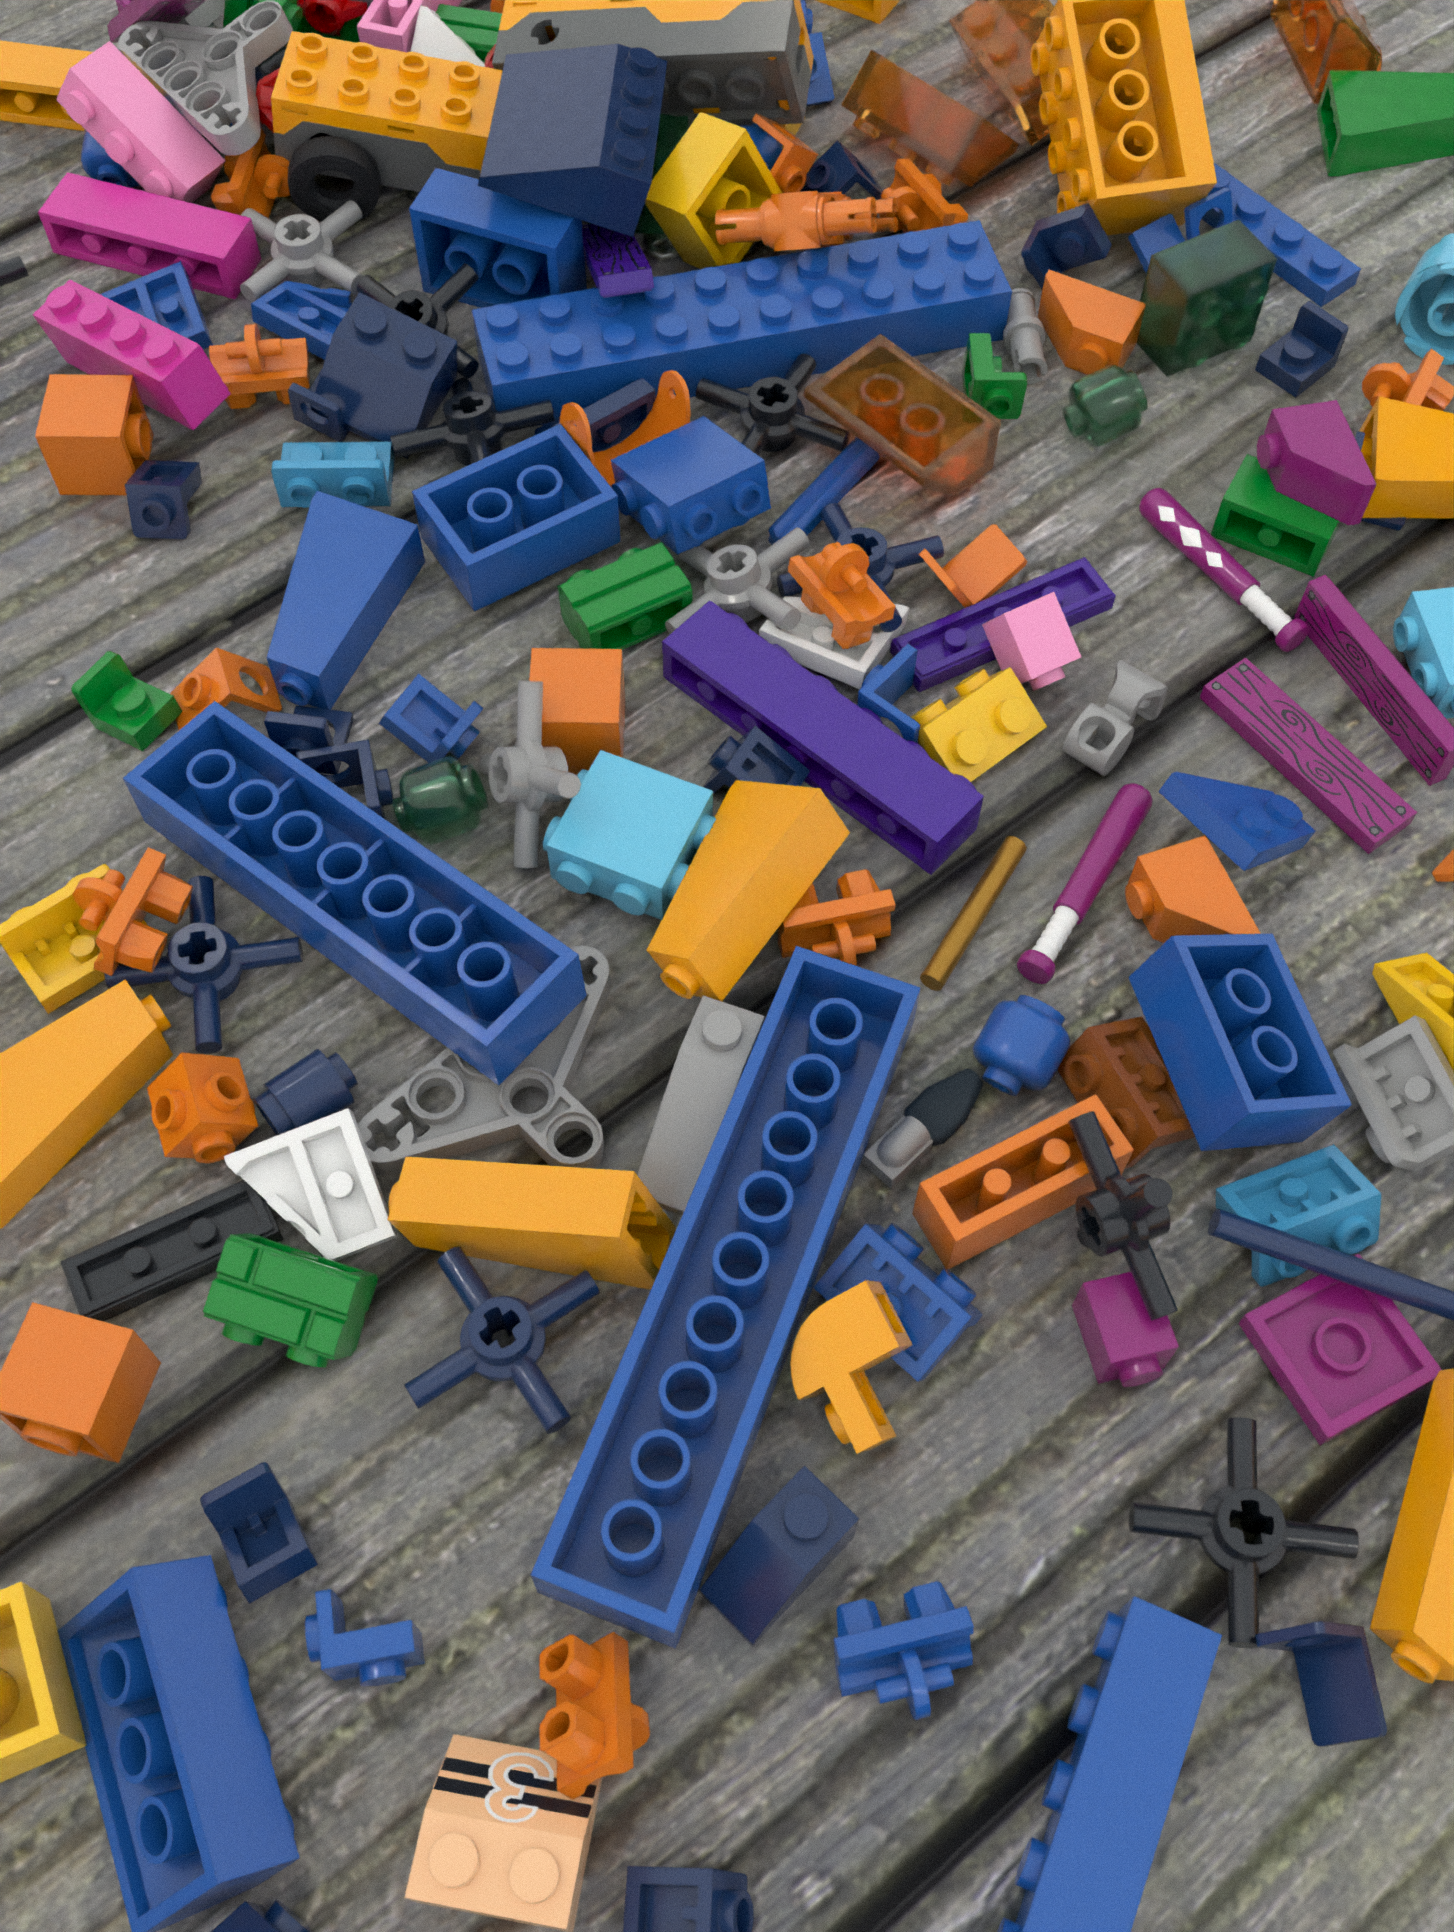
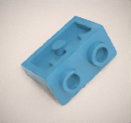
[271,442,395,508]
[1216,1145,1381,1287]

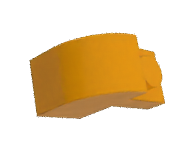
[790,1280,913,1454]

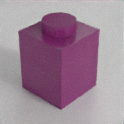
[1072,1272,1179,1387]

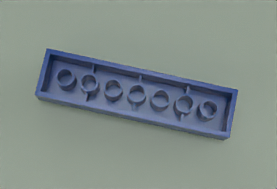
[123,701,587,1086]

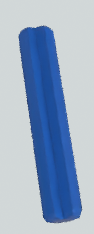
[768,434,881,545]

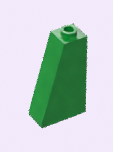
[1317,70,1454,177]

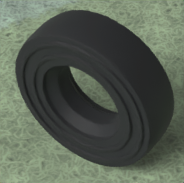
[288,137,380,221]

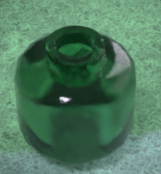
[1062,364,1148,447]
[392,756,488,845]

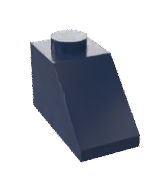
[699,1465,859,1646]

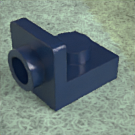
[1021,203,1112,290]
[1255,301,1348,398]
[125,460,202,539]
[703,726,810,793]
[623,1866,754,1932]

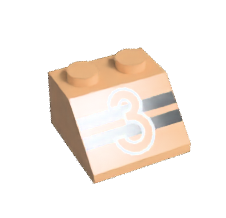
[405,1734,602,1932]

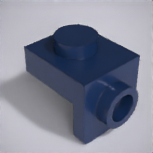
[200,1462,318,1604]

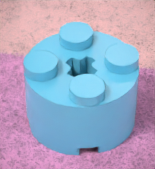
[1395,233,1454,365]

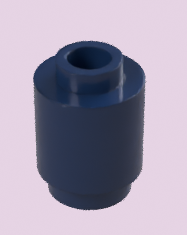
[253,1049,358,1135]

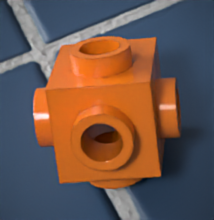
[147,1052,258,1163]

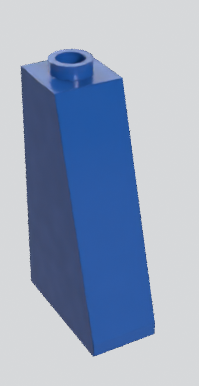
[266,491,425,710]

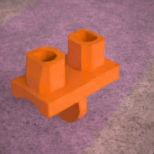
[211,128,290,219]
[879,159,968,233]
[209,324,310,409]
[1362,348,1454,411]
[788,542,895,649]
[73,847,193,976]
[778,869,896,966]
[539,1632,650,1800]

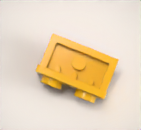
[901,667,1047,782]
[0,864,148,1014]

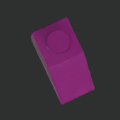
[1256,400,1376,525]

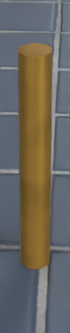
[920,836,1027,991]

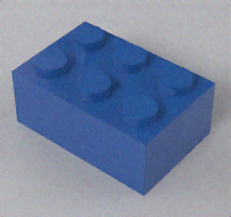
[409,168,587,308]
[412,424,621,612]
[1128,933,1352,1151]

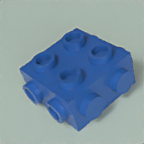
[611,416,771,555]

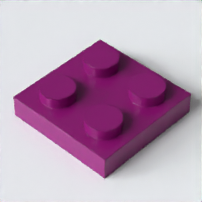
[1238,1253,1442,1446]

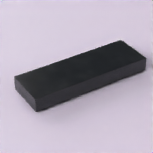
[60,1180,284,1322]

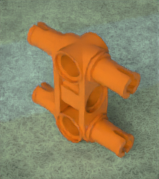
[715,191,898,251]

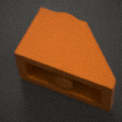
[1037,270,1146,384]
[1125,835,1261,943]

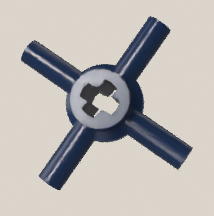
[777,503,944,632]
[104,876,303,1054]
[404,1247,600,1434]

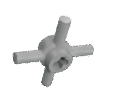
[240,200,363,302]
[665,527,810,634]
[480,680,581,868]

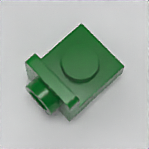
[962,333,1028,420]
[71,651,183,751]

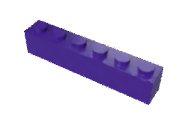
[662,600,984,875]

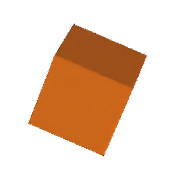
[35,374,154,495]
[529,648,626,775]
[0,1302,161,1463]

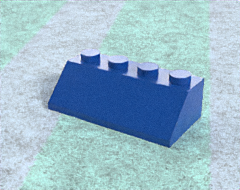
[58,1555,300,1932]

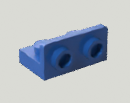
[813,1223,983,1382]

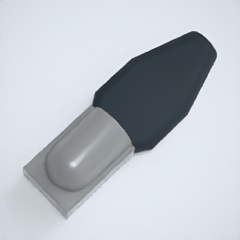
[862,1069,983,1189]

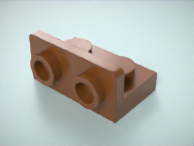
[1057,1016,1195,1169]

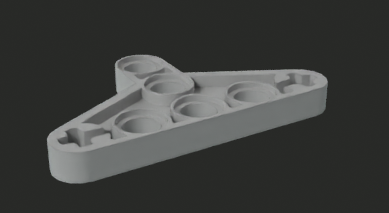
[118,1,293,156]
[357,945,611,1176]

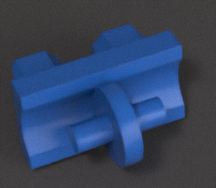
[833,1581,974,1720]

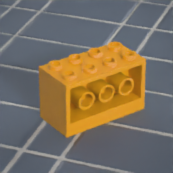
[1031,0,1217,236]

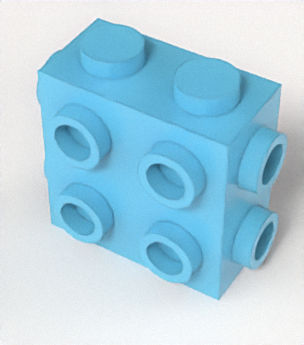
[1393,587,1454,719]
[543,750,716,920]

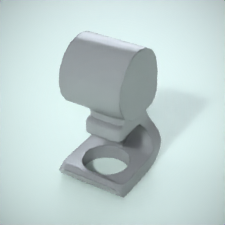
[1062,660,1168,776]

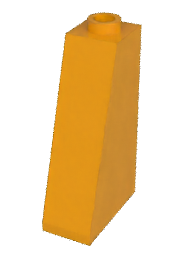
[1359,396,1454,518]
[647,780,850,1001]
[0,979,173,1229]
[387,1157,676,1290]
[1370,1368,1454,1683]

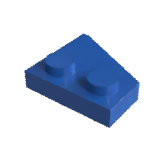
[100,261,213,349]
[251,281,352,360]
[1158,772,1316,871]

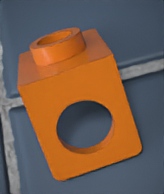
[752,113,818,193]
[919,524,1027,608]
[170,647,282,730]

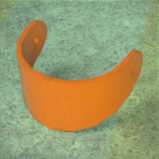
[559,370,691,487]

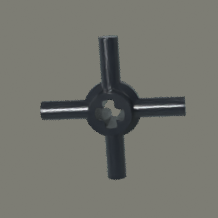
[357,263,479,379]
[696,353,850,456]
[391,378,555,466]
[1068,1111,1178,1321]
[1129,1417,1359,1649]

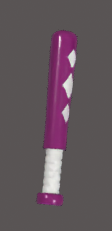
[1139,488,1309,652]
[1017,783,1153,984]

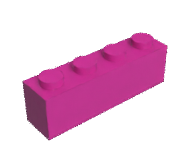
[38,172,261,299]
[32,280,231,430]

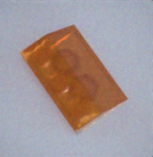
[949,0,1054,146]
[1270,0,1382,104]
[841,49,1020,187]
[804,334,1001,496]

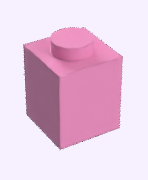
[982,592,1081,691]

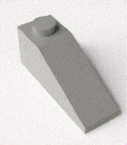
[637,995,765,1216]

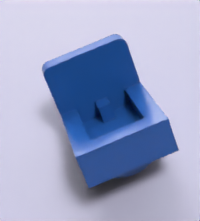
[379,674,483,768]
[305,1589,425,1687]

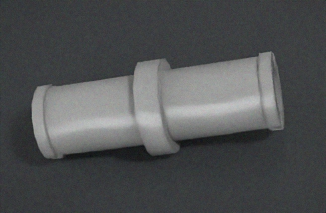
[1003,288,1048,385]

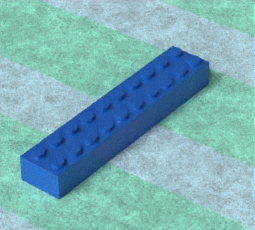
[472,220,1012,426]
[531,946,921,1649]

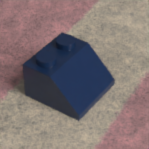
[311,292,457,459]

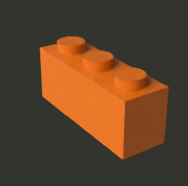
[912,1094,1134,1270]

